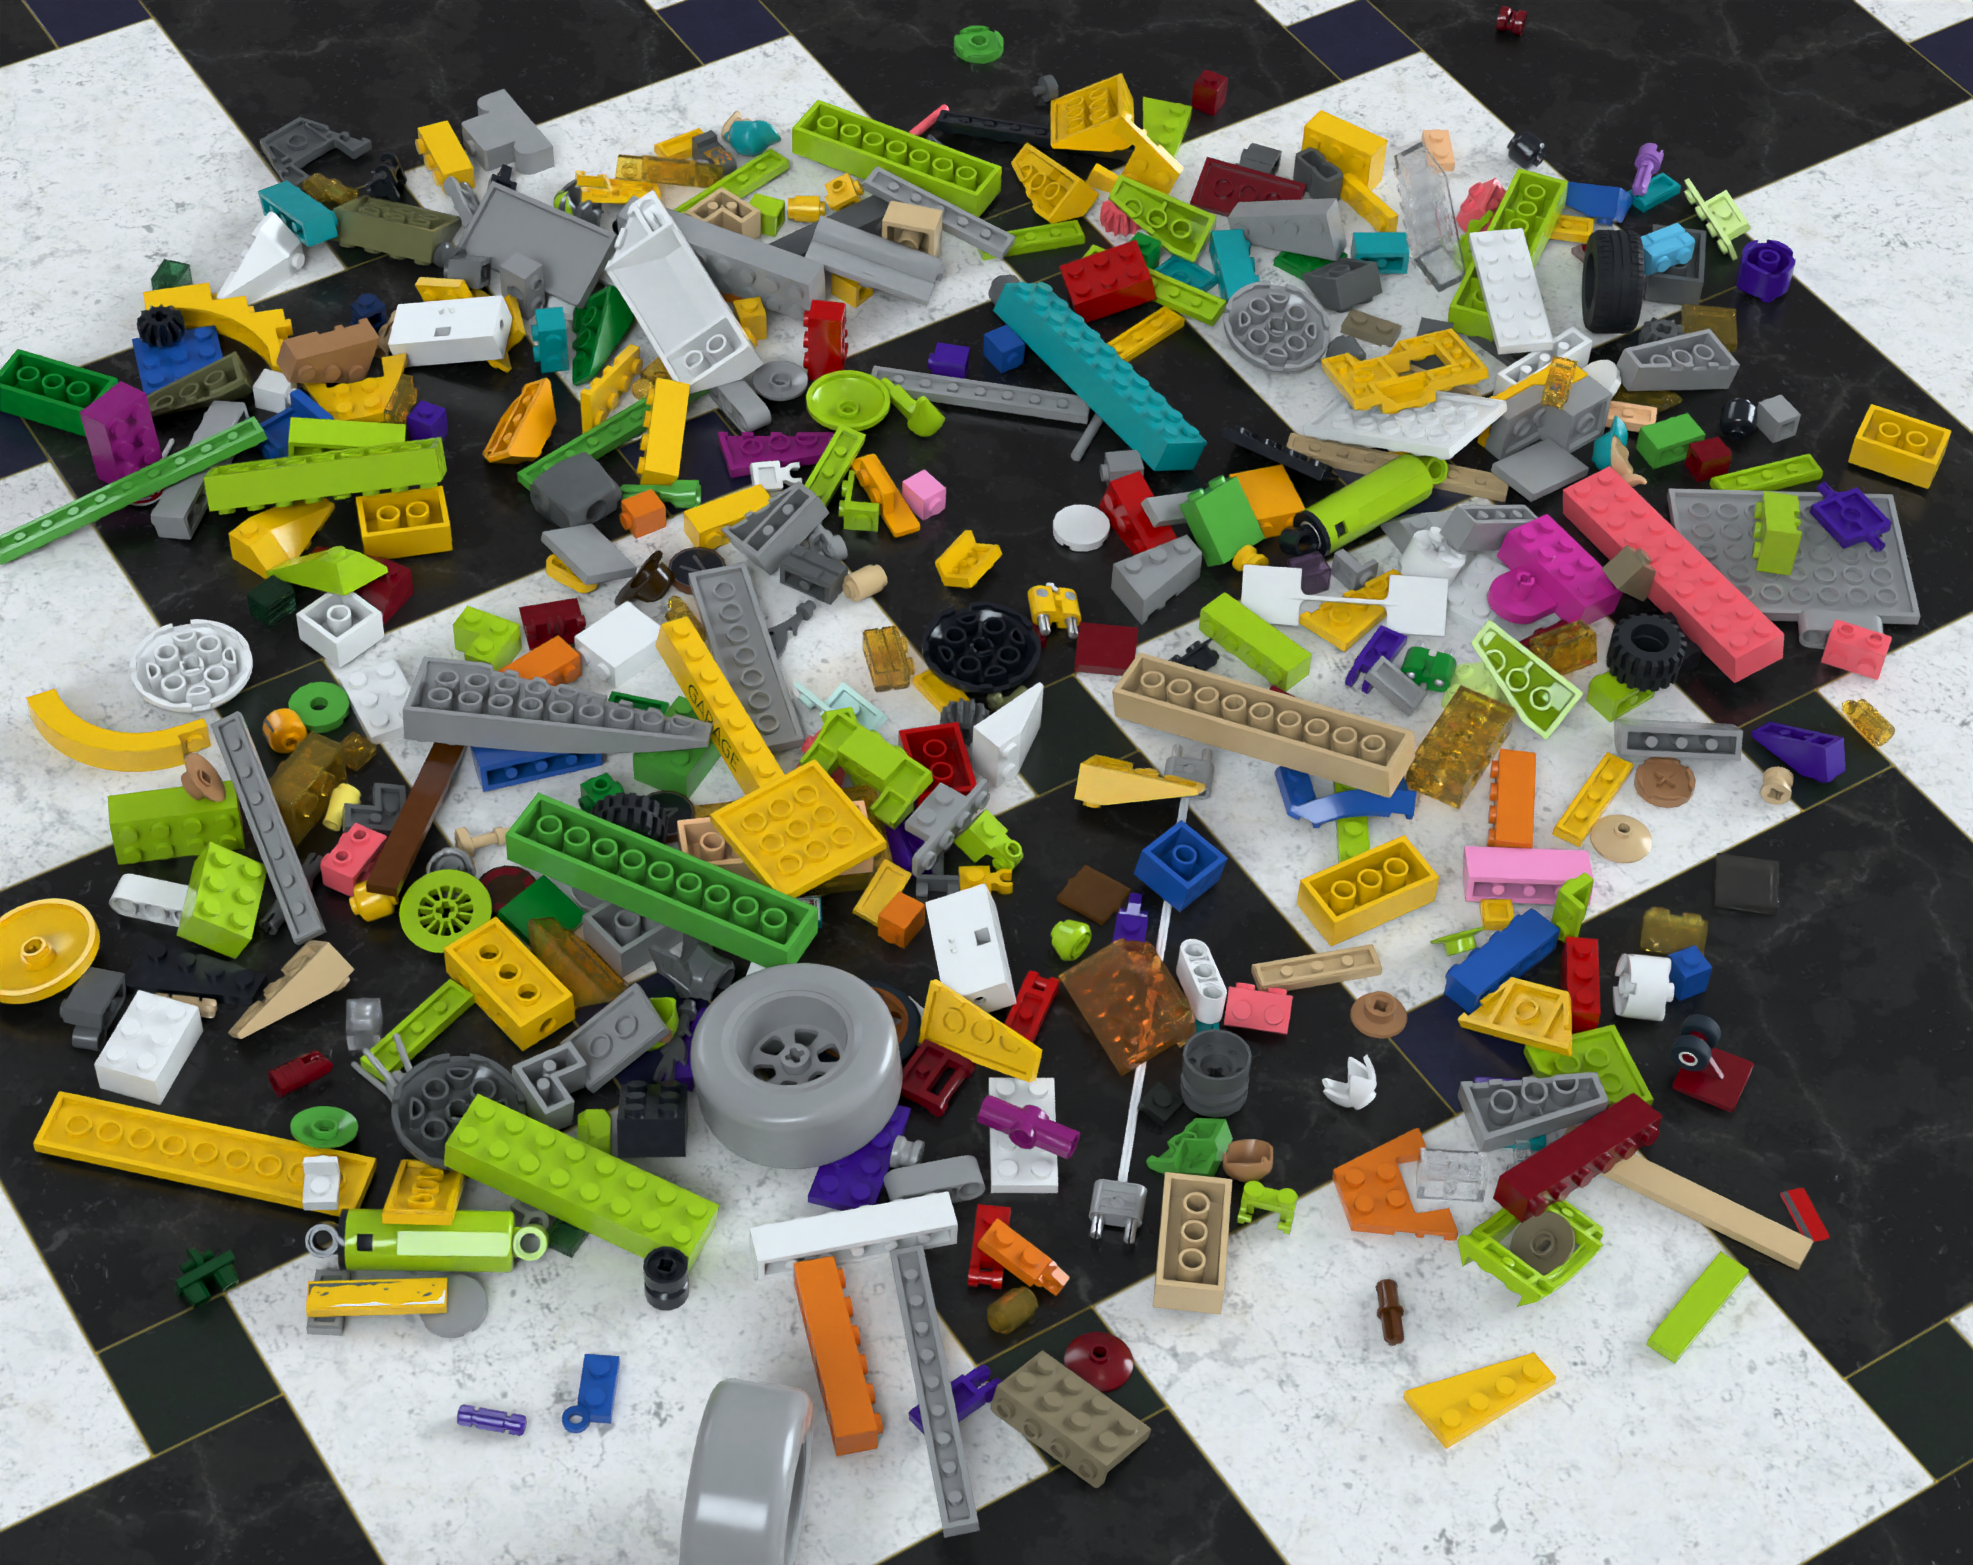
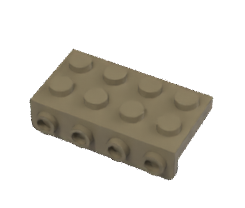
[991,1350,1151,1488]

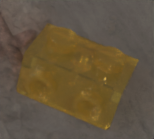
[379,374,418,424]
[1639,907,1709,956]

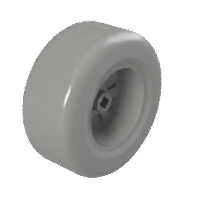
[690,963,903,1169]
[679,1378,813,1565]

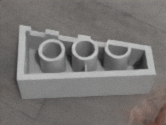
[1616,328,1740,391]
[1458,1072,1609,1155]

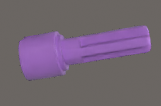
[1632,143,1664,196]

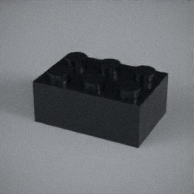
[617,1080,688,1158]

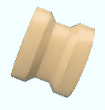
[1760,766,1794,805]

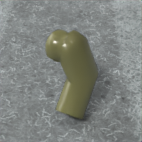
[986,685,1028,712]

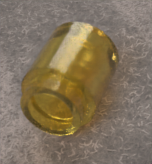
[987,1286,1038,1335]

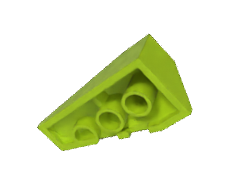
[1108,174,1217,264]
[266,546,388,596]
[1470,619,1584,740]

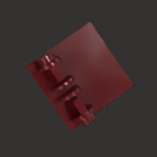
[519,598,586,651]

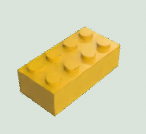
[1297,835,1439,947]

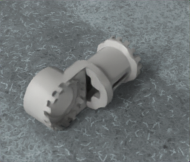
[806,522,847,561]

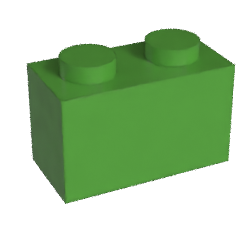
[1636,413,1705,469]

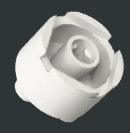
[1398,526,1468,588]
[1613,954,1674,1021]

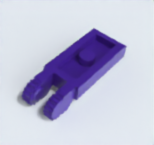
[1345,625,1407,694]
[908,1364,1002,1435]

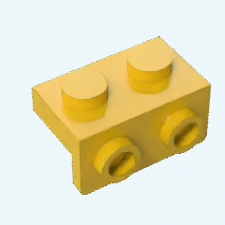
[935,530,1002,589]

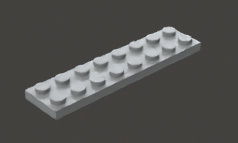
[688,562,804,753]

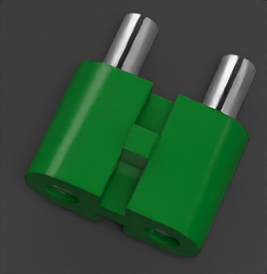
[1400,640,1457,692]

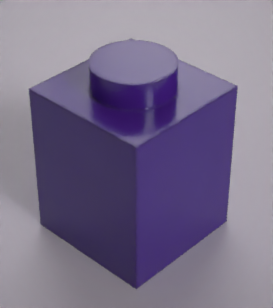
[927,342,970,379]
[407,400,448,441]

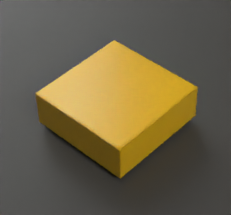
[1479,899,1514,930]

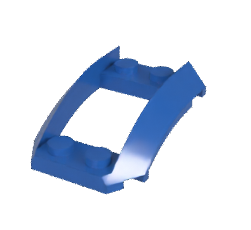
[1275,766,1417,829]

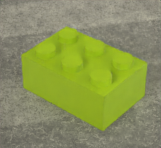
[177,842,267,959]

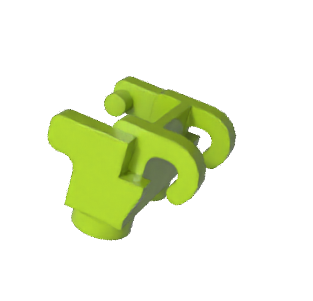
[1237,1181,1298,1235]

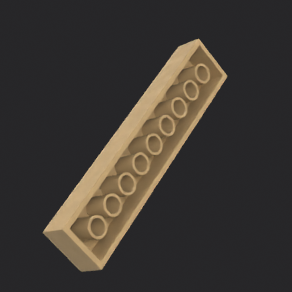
[1112,652,1415,798]

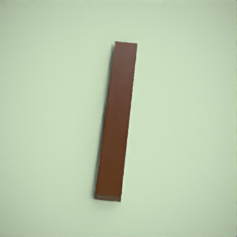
[366,742,468,897]

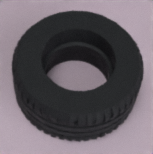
[1582,230,1644,334]

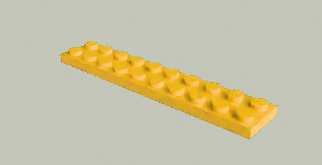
[33,1091,377,1217]

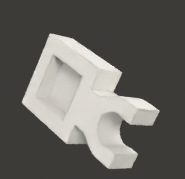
[749,461,802,492]

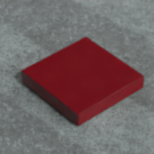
[1074,622,1138,676]

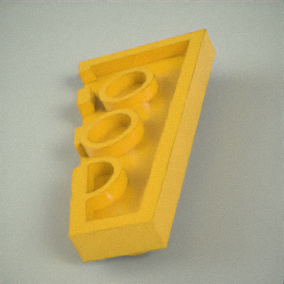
[580,344,643,434]
[1403,1352,1556,1449]

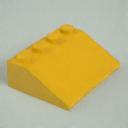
[1051,73,1134,152]

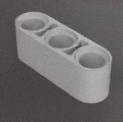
[708,379,771,432]
[1798,609,1884,649]
[883,1155,985,1203]

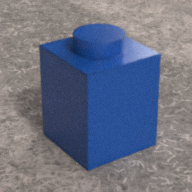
[983,324,1025,373]
[1668,945,1712,1001]

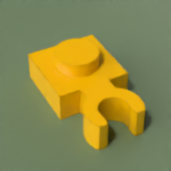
[958,866,1013,895]

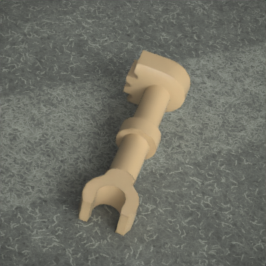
[454,826,511,857]

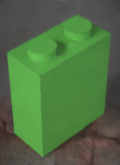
[1179,475,1265,567]

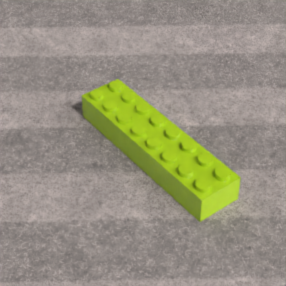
[792,100,1002,218]
[1448,168,1568,342]
[203,437,447,515]
[444,1094,719,1273]

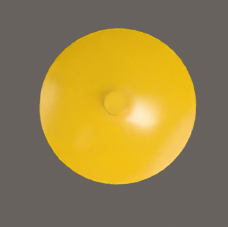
[0,898,100,1004]

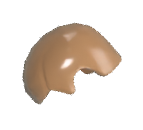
[1222,1139,1273,1183]

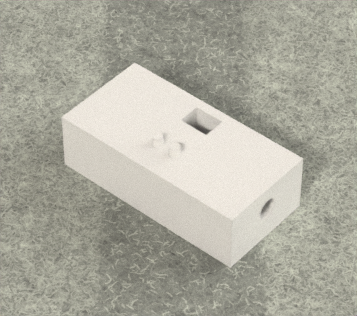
[388,295,513,367]
[925,883,1017,1013]

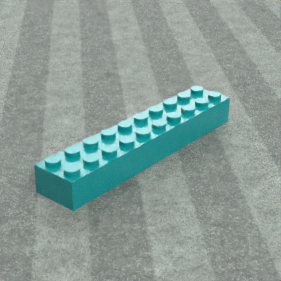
[993,282,1207,471]

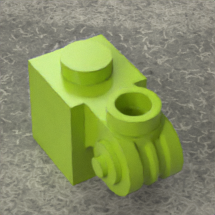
[953,809,1023,871]

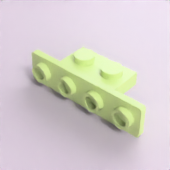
[1684,178,1751,261]

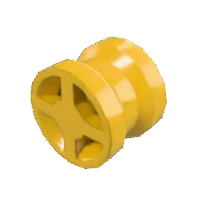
[1232,544,1269,572]

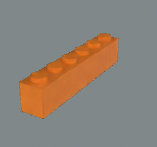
[793,1256,883,1456]

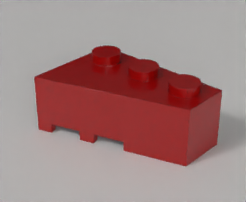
[1098,471,1177,555]

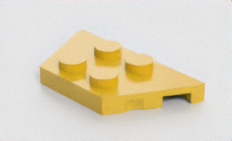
[1458,977,1572,1057]

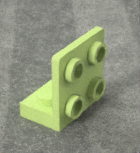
[1441,662,1513,726]

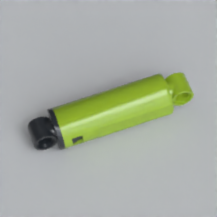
[1278,453,1448,559]
[305,1209,550,1273]

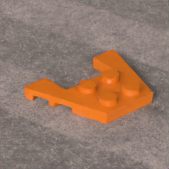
[1332,1128,1458,1241]

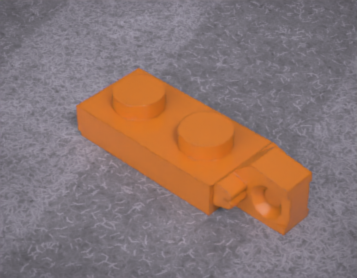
[977,1218,1070,1296]

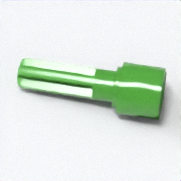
[620,480,701,508]

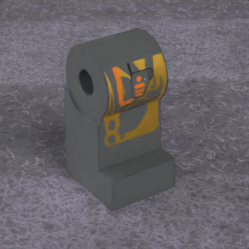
[692,130,737,180]

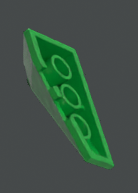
[572,285,635,386]

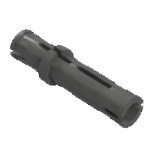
[259,853,323,935]

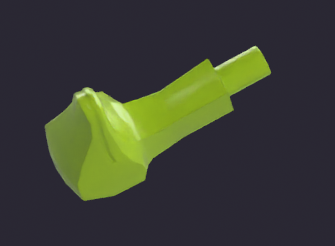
[880,377,945,437]

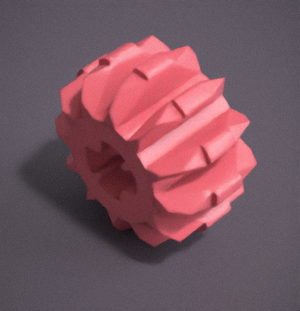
[1100,198,1142,237]

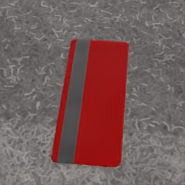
[1780,1188,1830,1243]

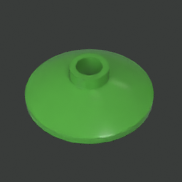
[290,1106,358,1149]

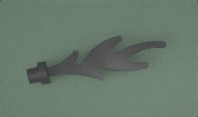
[768,600,816,659]
[653,999,697,1084]

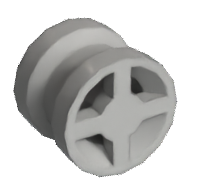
[890,1135,925,1169]

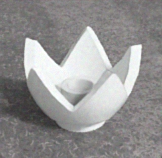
[1322,1055,1377,1110]

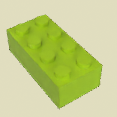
[107,780,245,865]

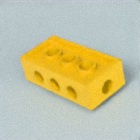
[444,917,575,1051]

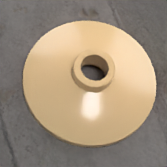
[1590,815,1652,863]

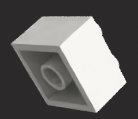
[296,592,384,669]

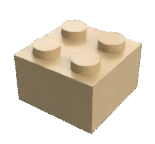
[882,201,943,258]

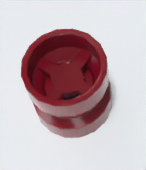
[1496,5,1528,36]

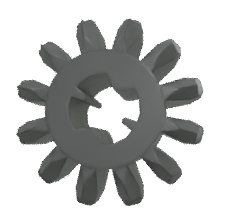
[1638,317,1685,345]
[940,698,990,747]

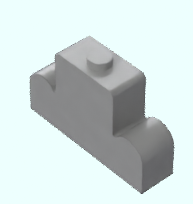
[462,89,554,175]

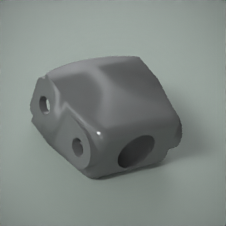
[530,452,622,528]

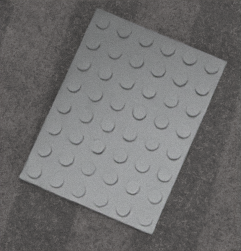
[1667,488,1921,625]

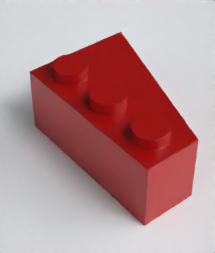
[803,299,849,381]

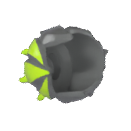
[553,179,604,227]

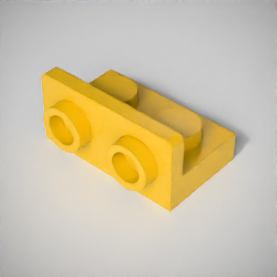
[415,277,474,302]

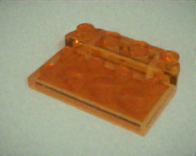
[1058,938,1197,1077]

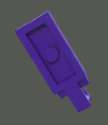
[1109,893,1148,973]

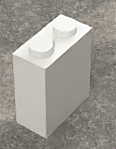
[574,601,661,688]

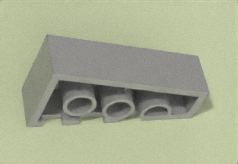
[1227,198,1347,261]

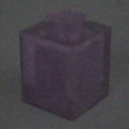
[1287,551,1332,595]

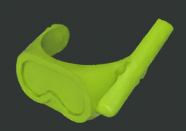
[1454,210,1494,272]

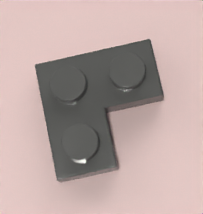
[342,783,406,837]

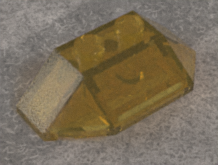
[528,917,629,1008]

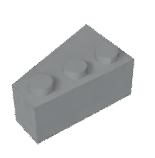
[721,481,829,575]
[1111,535,1202,625]

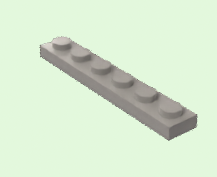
[863,166,1016,260]

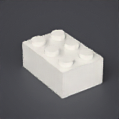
[94,990,203,1105]

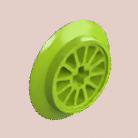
[399,869,492,953]

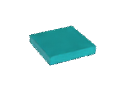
[1154,255,1218,292]

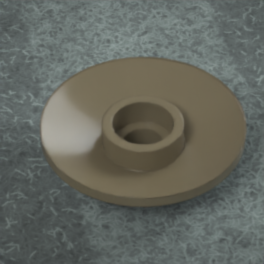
[1510,1212,1575,1275]

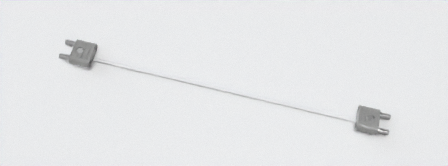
[1089,744,1214,1244]

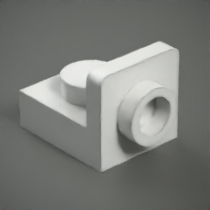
[302,1155,341,1210]

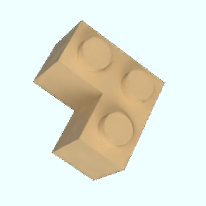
[684,187,761,239]

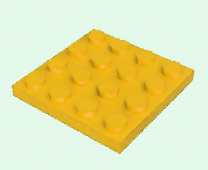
[710,759,887,898]

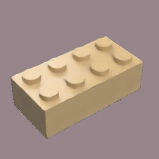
[1153,1172,1232,1315]

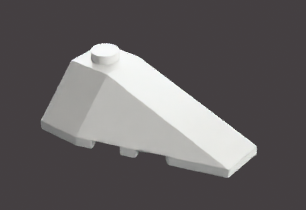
[216,212,305,304]

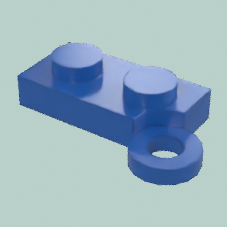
[562,1354,620,1433]

